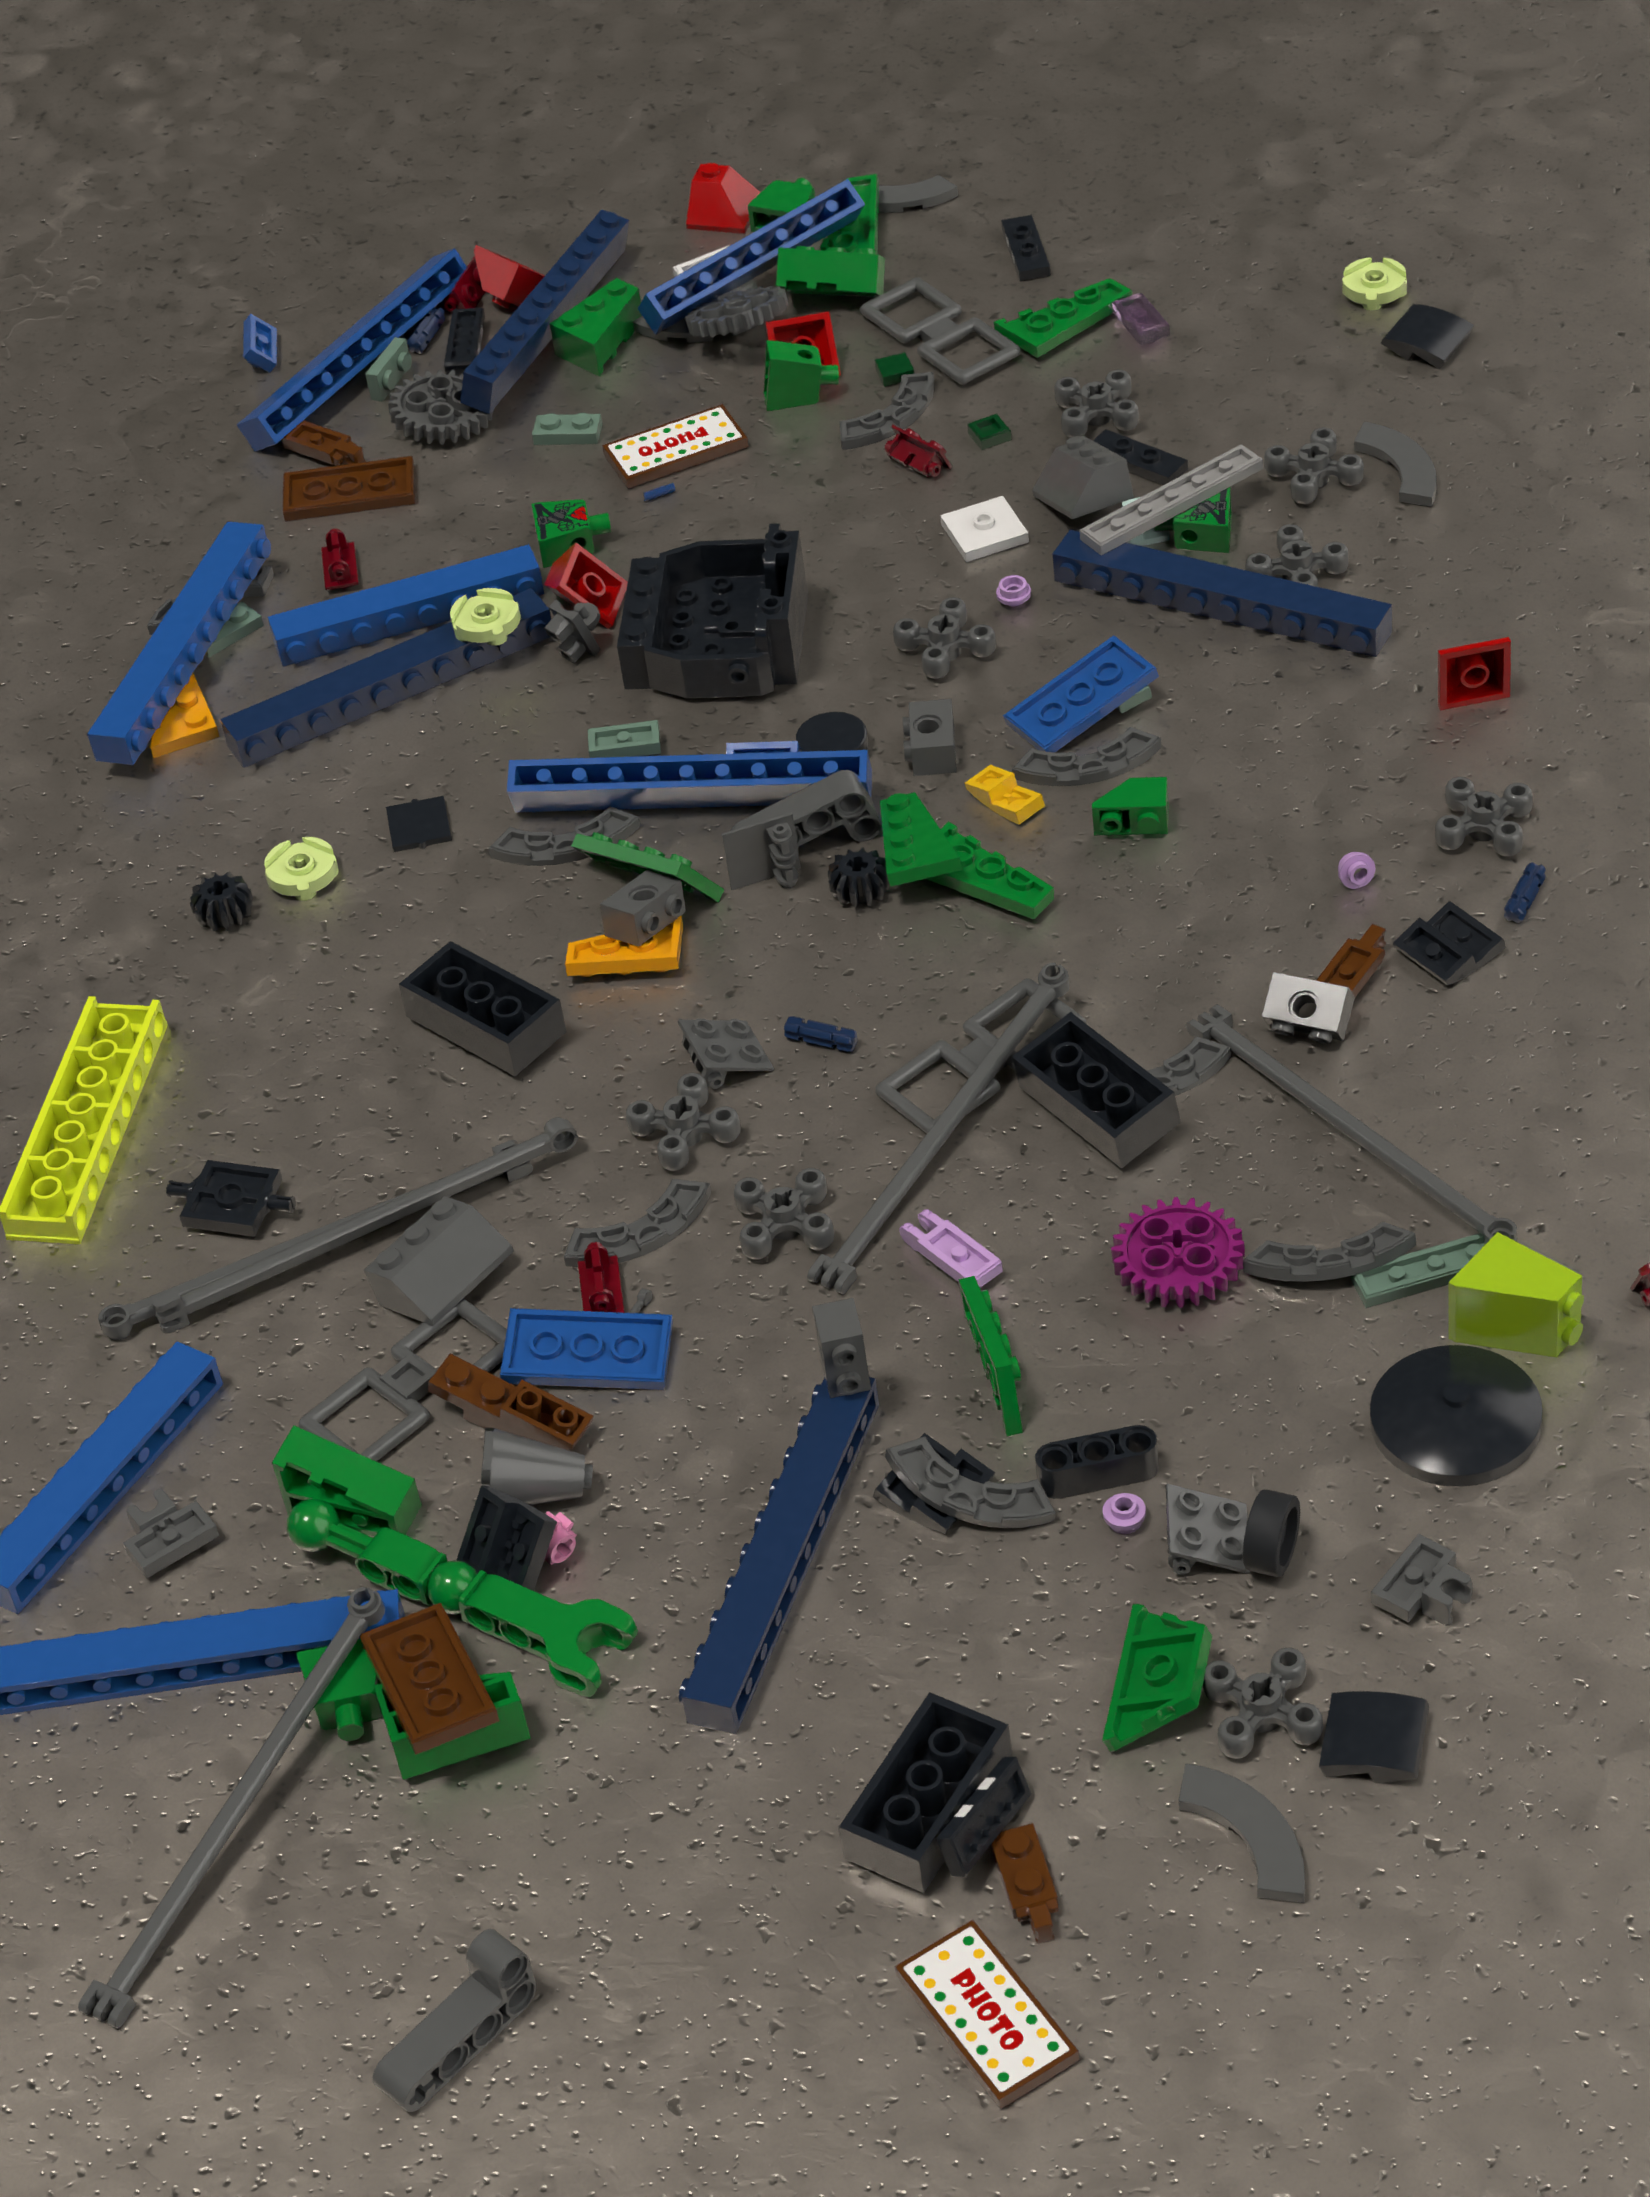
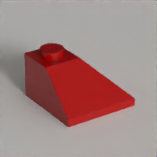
[686,163,761,234]
[474,245,545,309]
[765,311,841,376]
[544,543,628,629]
[1438,637,1511,711]

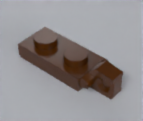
[282,420,366,465]
[1316,924,1386,997]
[991,1823,1059,1944]

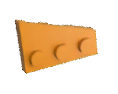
[150,673,220,758]
[565,915,683,977]

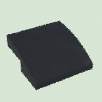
[1381,304,1474,369]
[1393,901,1506,986]
[873,1433,995,1533]
[456,1485,557,1591]
[1319,1691,1429,1783]

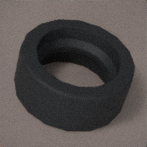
[1243,1489,1300,1577]

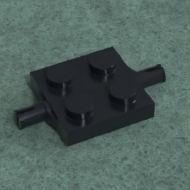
[166,1160,296,1236]

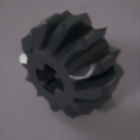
[828,847,890,908]
[190,871,253,932]

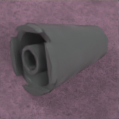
[480,1428,593,1505]

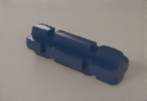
[407,307,446,354]
[1504,862,1546,923]
[784,1016,858,1052]

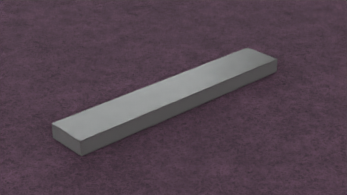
[1079,444,1263,555]

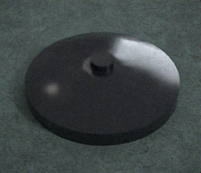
[1370,1345,1543,1487]

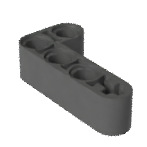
[730,770,882,846]
[372,1929,536,2112]

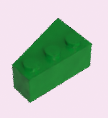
[776,246,885,297]
[550,278,642,377]
[272,1425,422,1537]
[373,1672,531,1780]

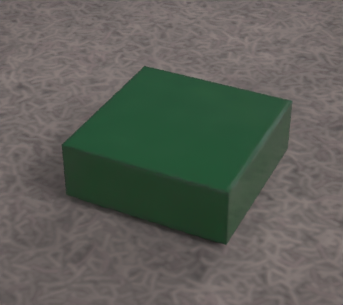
[875,352,914,387]
[967,414,1012,450]

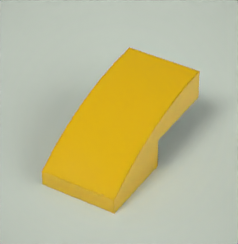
[965,765,1045,825]

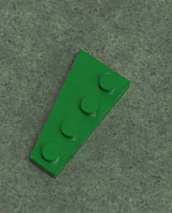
[820,174,879,254]
[994,278,1133,358]
[880,792,963,887]
[926,821,1054,919]
[571,832,724,902]
[959,1276,1023,1437]

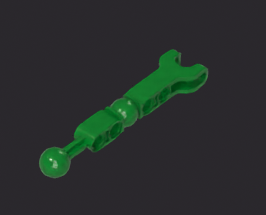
[286,1499,638,1697]

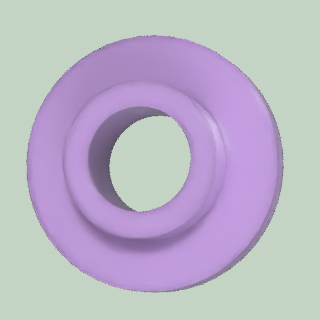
[996,575,1031,607]
[1338,852,1375,889]
[1103,1493,1146,1534]

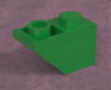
[1092,777,1169,836]

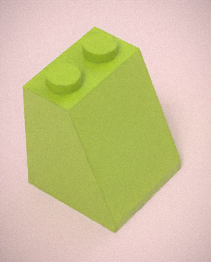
[1448,1232,1584,1358]

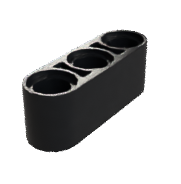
[1035,1425,1159,1499]

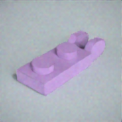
[899,1209,1003,1288]

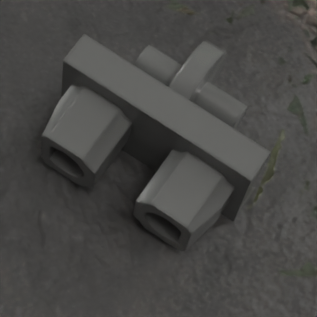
[544,600,601,663]

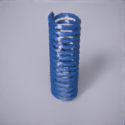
[643,482,676,502]

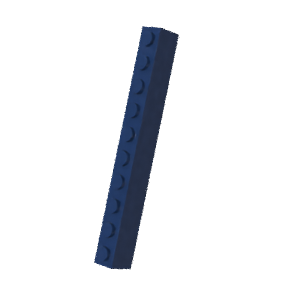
[460,209,629,414]
[1052,530,1392,657]
[220,588,551,768]
[679,1377,879,1734]

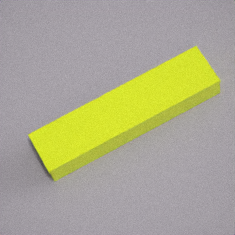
[0,996,168,1244]

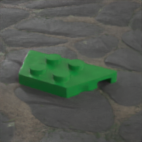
[1102,1604,1213,1751]

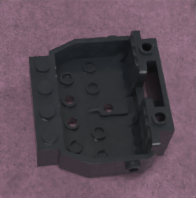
[617,523,808,698]

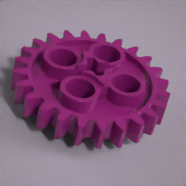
[1111,1197,1245,1308]

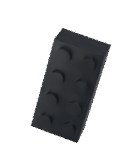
[399,941,567,1076]
[1012,1012,1181,1169]
[839,1692,1012,1893]

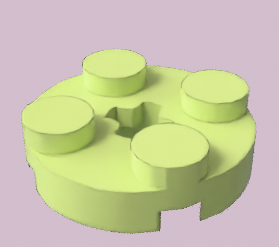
[1342,257,1407,311]
[450,588,521,646]
[264,837,339,901]

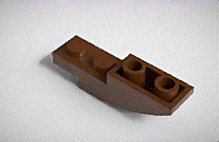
[428,1353,594,1450]

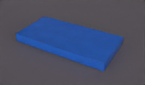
[1003,635,1159,752]
[500,1308,673,1390]

